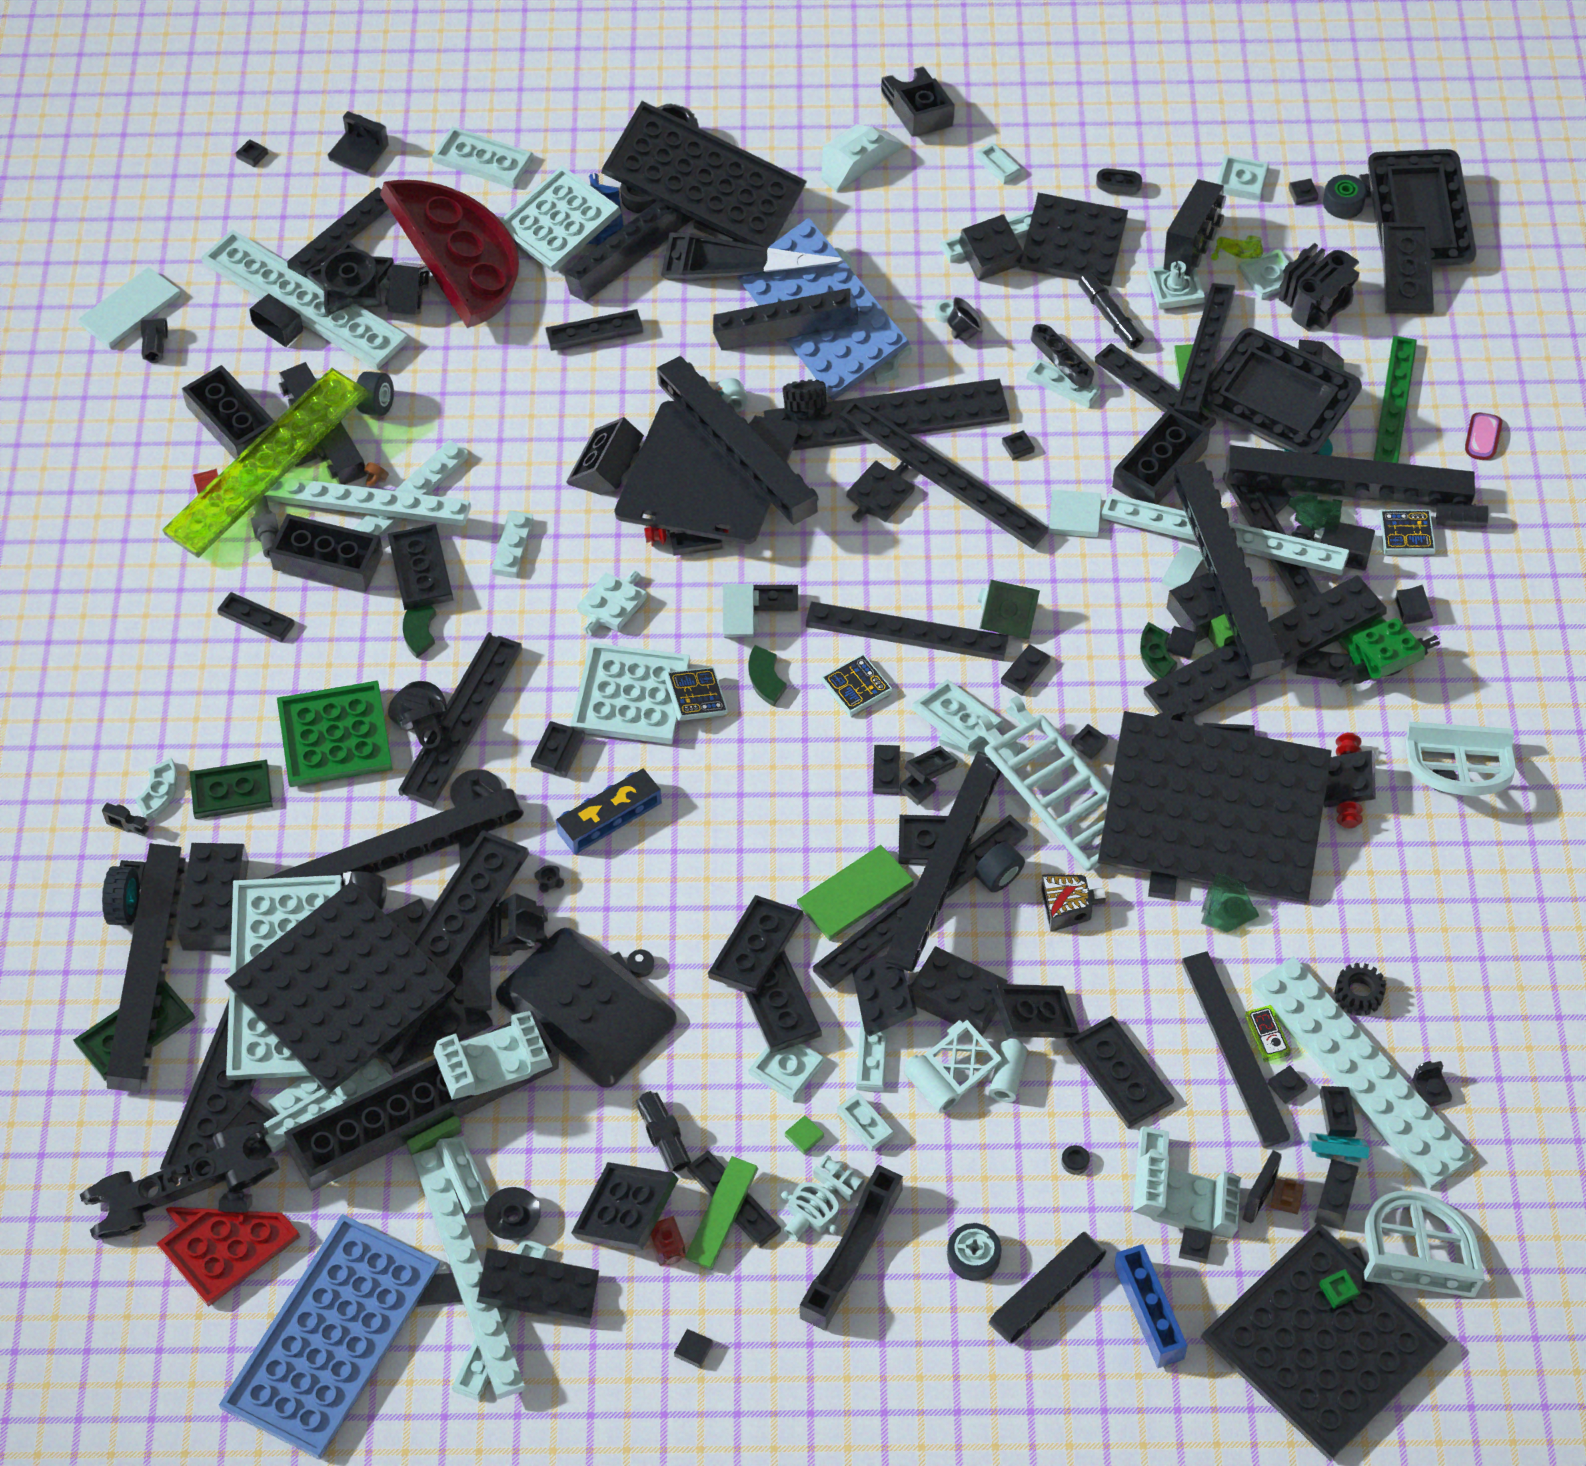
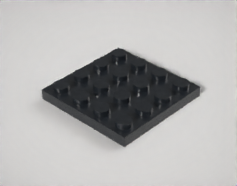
[1019,192,1128,286]

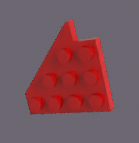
[157,1207,300,1307]

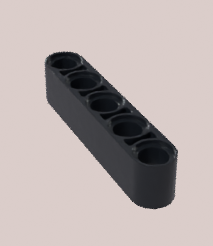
[988,1231,1107,1344]

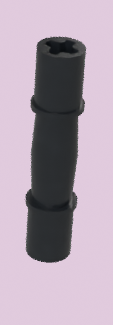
[1078,272,1144,349]

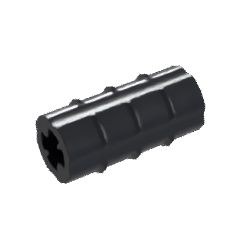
[1436,502,1489,528]

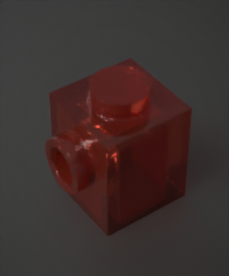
[649,1216,686,1266]

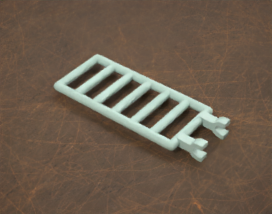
[974,695,1109,871]

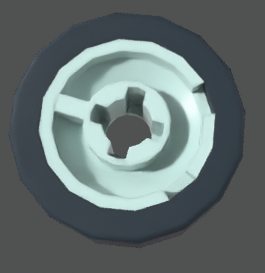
[947,1223,1002,1281]

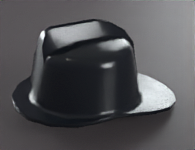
[947,297,983,340]

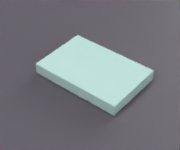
[912,679,1004,752]

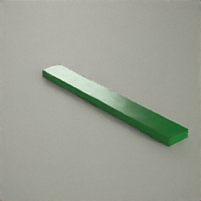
[1373,335,1417,463]

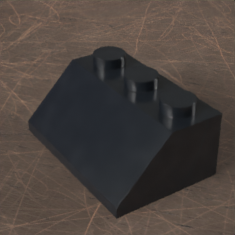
[566,417,644,495]

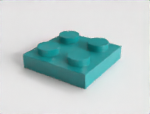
[1308,1132,1370,1162]

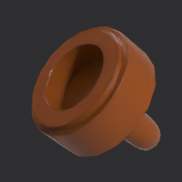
[364,462,389,487]

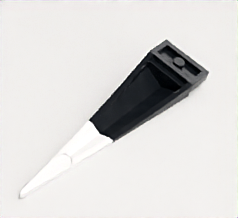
[661,232,844,281]

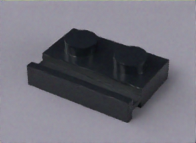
[530,721,585,777]

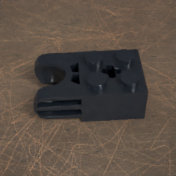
[881,66,955,137]

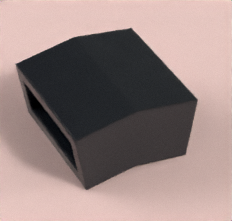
[1395,584,1433,625]

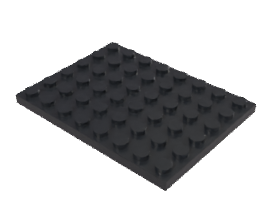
[1097,711,1332,903]

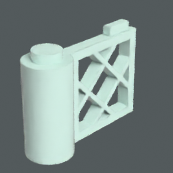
[904,1020,1003,1114]

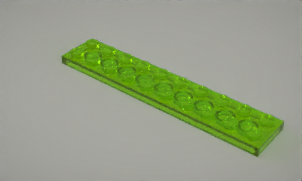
[162,367,368,558]

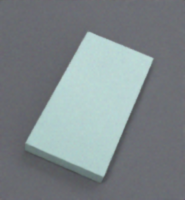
[432,126,534,189]
[78,267,181,348]

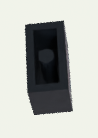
[1314,1159,1359,1230]

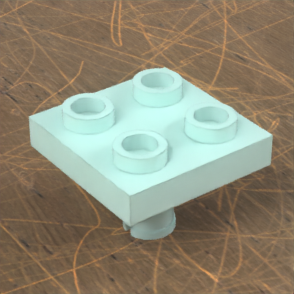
[1147,261,1205,310]

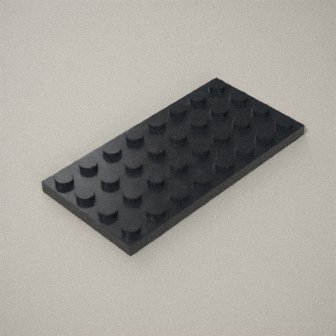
[601,101,807,248]

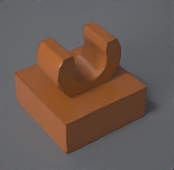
[1270,1178,1304,1214]

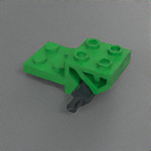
[1336,617,1440,687]

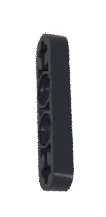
[1030,324,1094,387]

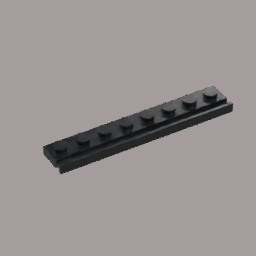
[398,632,522,807]

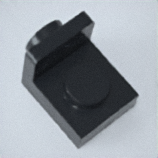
[1412,1061,1452,1107]

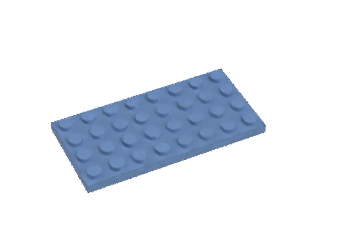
[736,217,910,401]
[219,1214,441,1460]

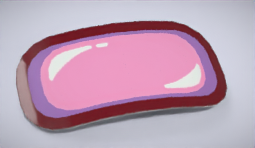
[1465,412,1503,460]

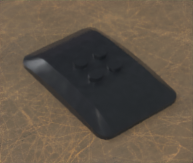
[1367,149,1477,266]
[1202,328,1362,454]
[496,928,677,1088]

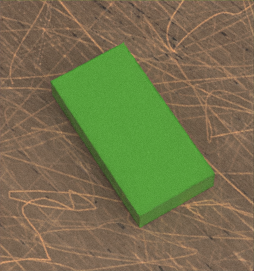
[407,1116,462,1157]

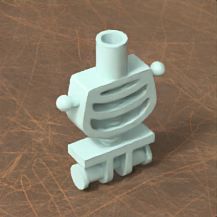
[781,1155,864,1241]

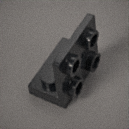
[1320,520,1375,571]

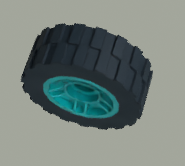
[102,866,140,926]

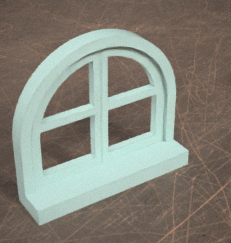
[1405,722,1516,796]
[1364,1191,1485,1297]

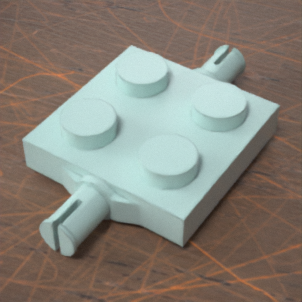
[577,570,647,635]

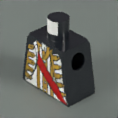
[1041,874,1106,932]

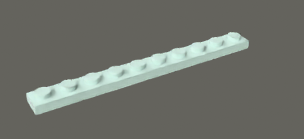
[232,472,472,526]
[1101,493,1349,575]
[412,1147,525,1400]

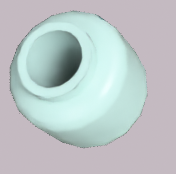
[715,378,748,413]

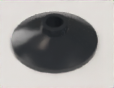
[484,1187,541,1240]

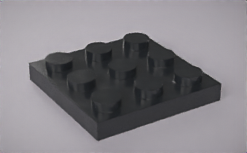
[571,1162,679,1251]

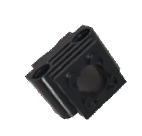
[1279,243,1360,331]

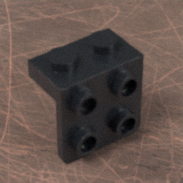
[328,111,389,174]

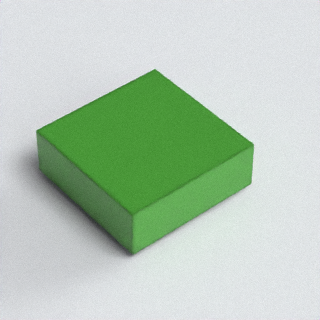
[785,1115,824,1154]

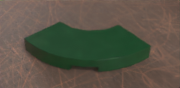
[403,605,437,658]
[1140,622,1178,680]
[748,645,787,706]

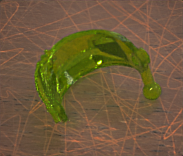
[1211,235,1263,261]

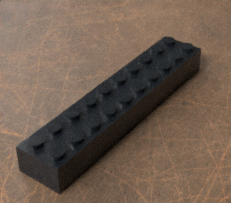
[284,1011,559,1191]

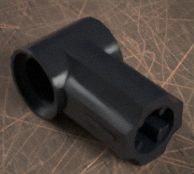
[141,318,168,363]

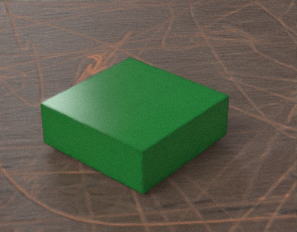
[1319,1269,1360,1309]

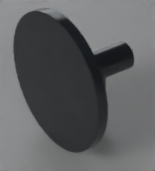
[450,769,502,807]

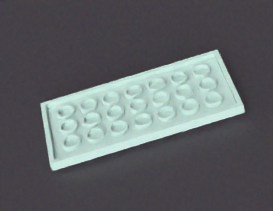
[226,875,342,1080]

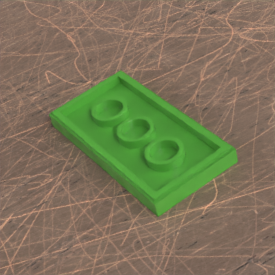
[797,844,914,941]

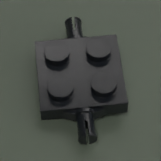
[846,460,915,523]

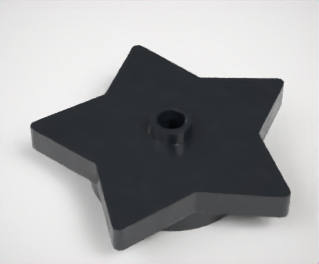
[306,241,394,315]

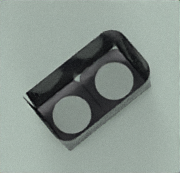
[249,293,303,347]

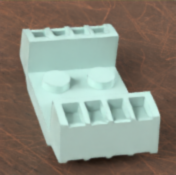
[433,1011,552,1099]
[1133,1153,1241,1238]

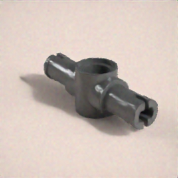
[251,494,279,558]

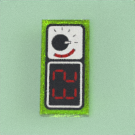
[1245,1005,1291,1062]

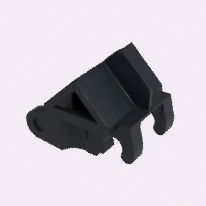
[490,893,548,956]

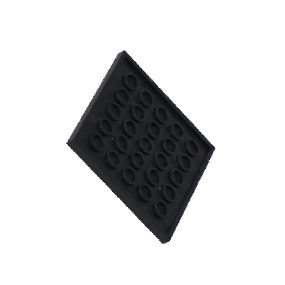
[225,881,457,1094]
[1201,1222,1448,1462]

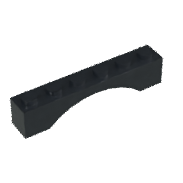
[800,1164,903,1331]

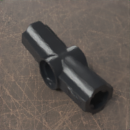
[636,1091,691,1173]

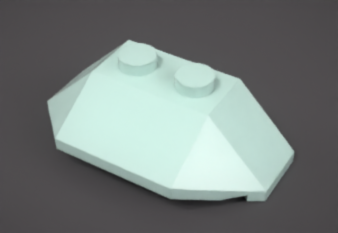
[821,124,904,192]

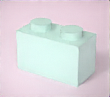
[723,584,759,637]

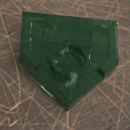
[1288,494,1343,531]
[1201,873,1260,933]

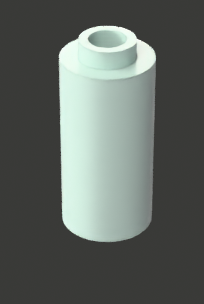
[989,1039,1028,1102]

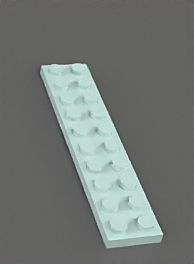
[201,229,408,370]
[1251,956,1474,1190]

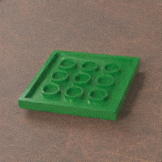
[277,680,393,787]

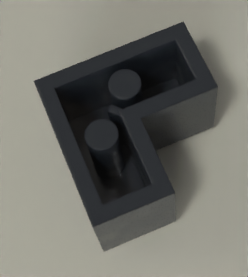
[385,262,430,315]

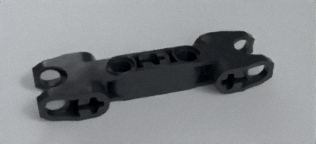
[79,1123,280,1240]

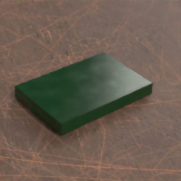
[189,759,273,819]

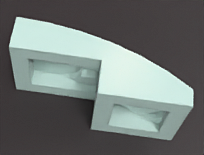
[1161,545,1204,589]

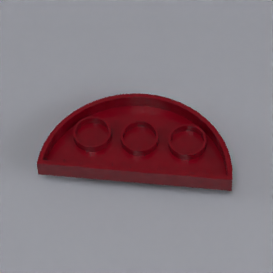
[380,179,519,328]

